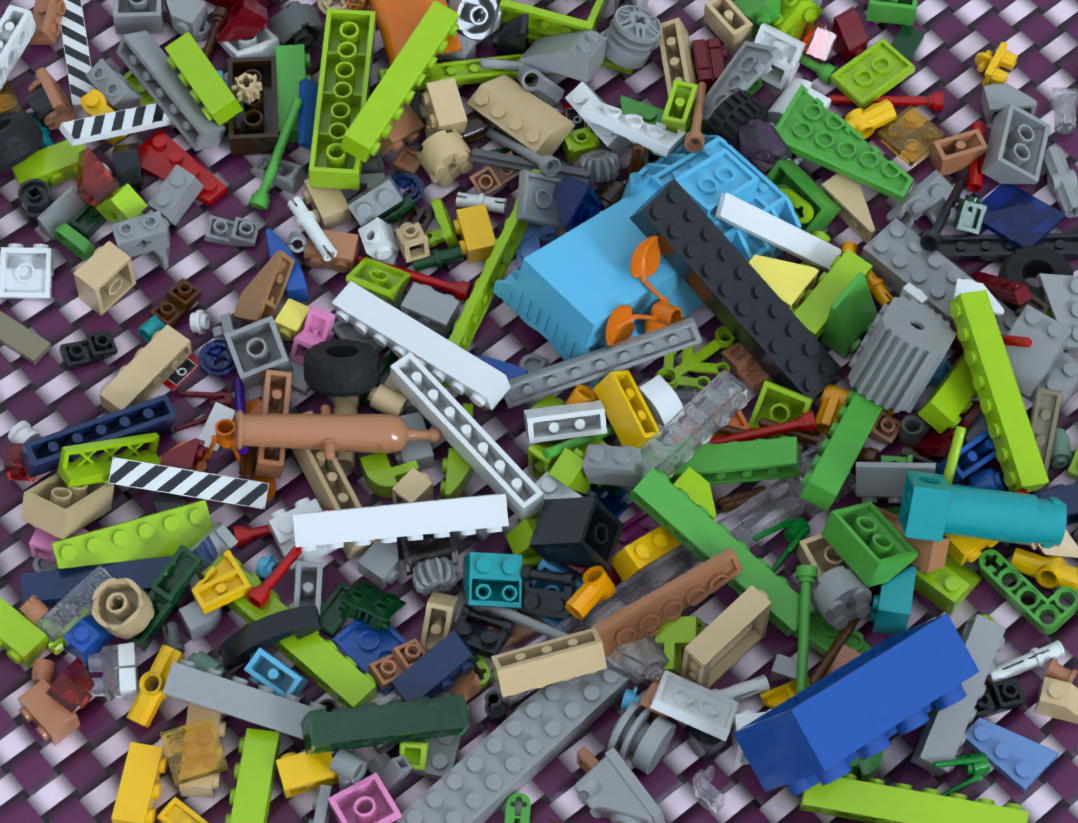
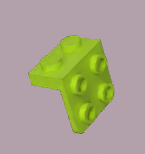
[769,0,823,40]

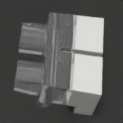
[88,642,139,702]

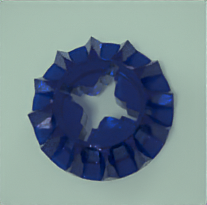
[391,172,424,203]
[198,340,236,378]

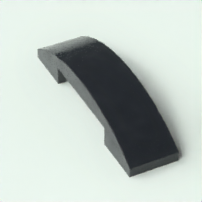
[220,605,322,671]

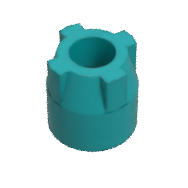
[138,315,165,343]

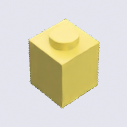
[274,298,310,342]

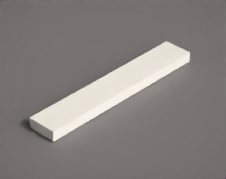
[715,192,842,272]

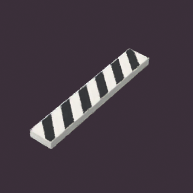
[60,0,95,110]
[59,103,173,146]
[108,457,269,509]

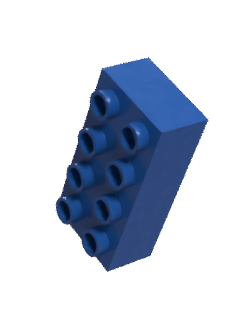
[733,614,980,796]

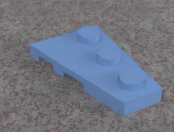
[965,718,1059,793]

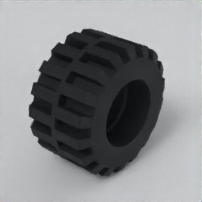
[705,90,769,153]

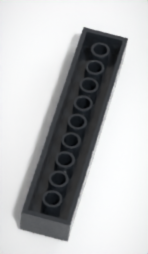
[630,178,843,400]

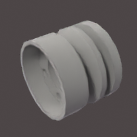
[604,5,662,69]
[607,702,676,774]

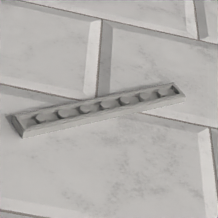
[503,317,703,409]

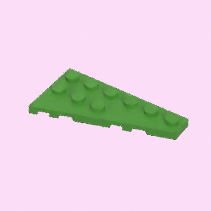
[769,84,914,202]

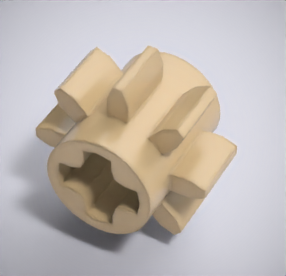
[231,72,263,104]

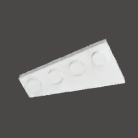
[579,99,686,157]

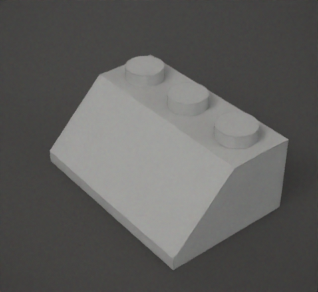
[981,103,1051,184]
[856,462,936,504]

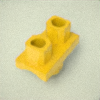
[974,42,1018,87]

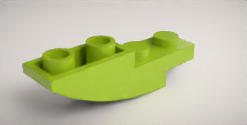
[440,403,474,499]

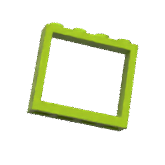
[499,0,609,36]

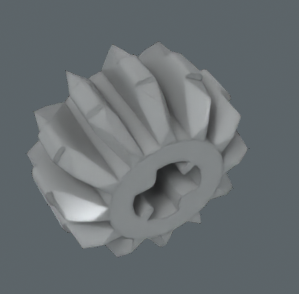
[578,149,620,183]
[412,557,457,596]

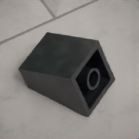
[529,496,624,570]

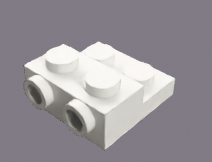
[0,243,54,299]
[268,497,338,571]

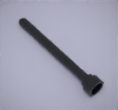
[920,178,966,252]

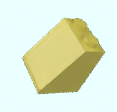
[749,255,819,310]

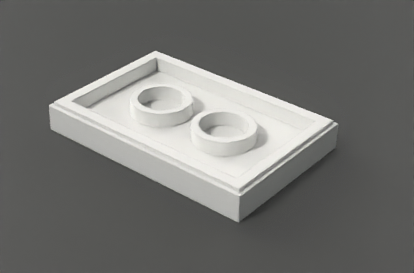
[650,670,739,741]

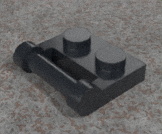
[519,565,576,620]
[449,604,515,660]

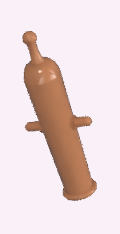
[235,404,442,460]

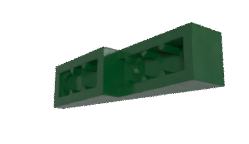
[127,544,204,652]

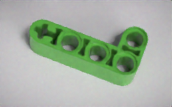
[979,549,1078,635]

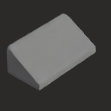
[37,186,85,240]

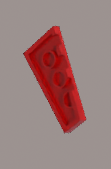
[140,130,228,207]

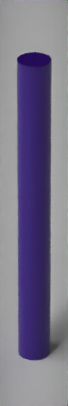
[234,377,249,455]

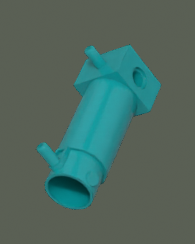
[898,470,1067,549]

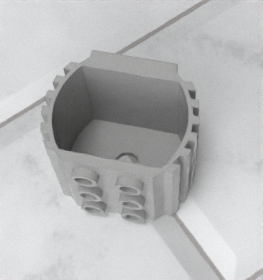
[848,296,957,413]

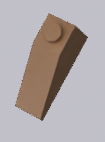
[233,250,295,325]

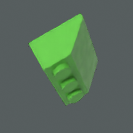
[766,160,841,234]
[821,501,919,587]

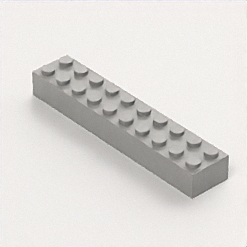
[861,218,1078,407]
[395,655,630,823]

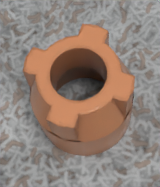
[19,594,49,624]
[31,659,55,685]

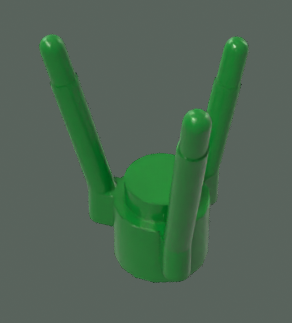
[753,517,811,573]
[933,752,990,796]

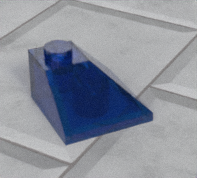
[553,174,604,232]

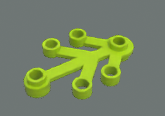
[655,326,735,393]

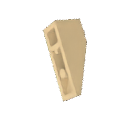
[821,173,875,244]

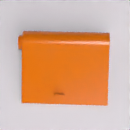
[370,0,462,66]

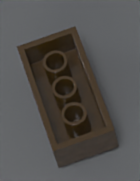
[227,56,279,155]

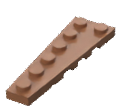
[591,547,743,664]

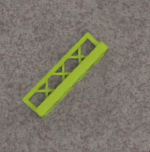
[57,432,161,488]

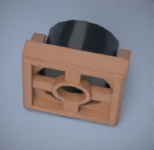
[26,67,77,130]

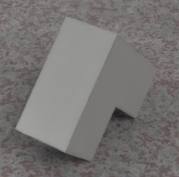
[367,752,413,792]

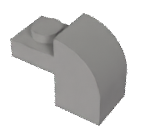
[179,574,222,642]

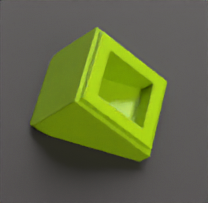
[399,739,429,771]

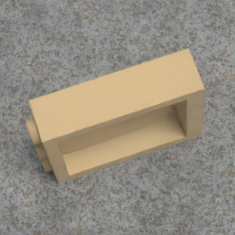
[680,585,772,689]

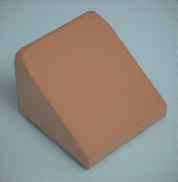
[443,672,481,704]

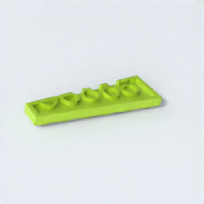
[51,499,213,569]

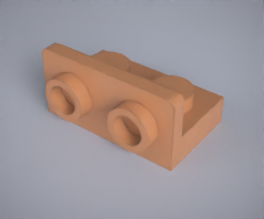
[28,0,66,45]

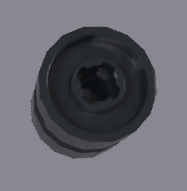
[18,179,53,225]

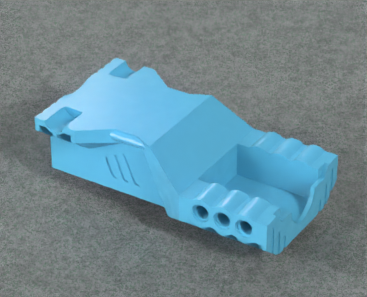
[493,134,802,388]

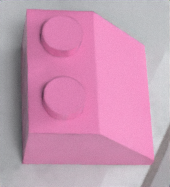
[328,772,402,823]

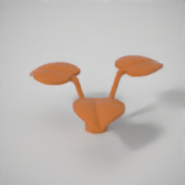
[605,235,682,346]
[160,397,276,502]

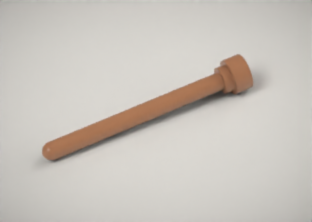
[684,82,707,153]

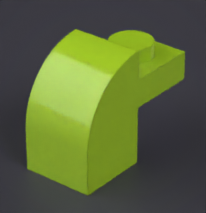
[360,453,419,498]
[654,616,704,675]

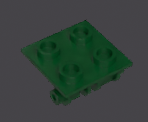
[338,581,406,632]

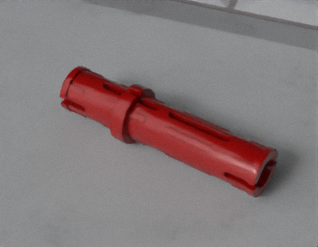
[967,121,987,192]

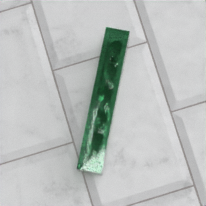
[301,693,471,755]

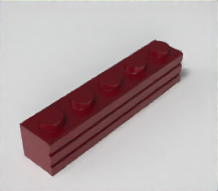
[971,271,1031,306]

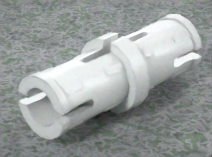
[456,192,507,214]

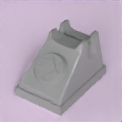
[574,747,666,823]

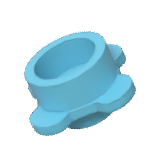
[256,553,279,581]
[620,686,641,711]

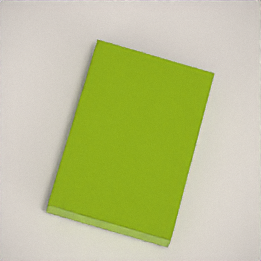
[829,38,915,109]

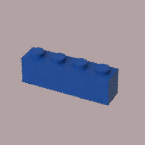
[936,430,996,484]

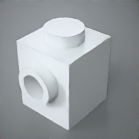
[358,217,399,261]

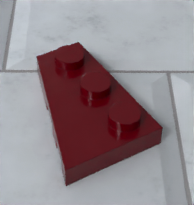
[913,401,981,457]

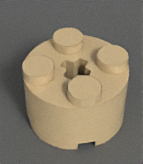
[416,129,474,187]
[91,578,155,640]

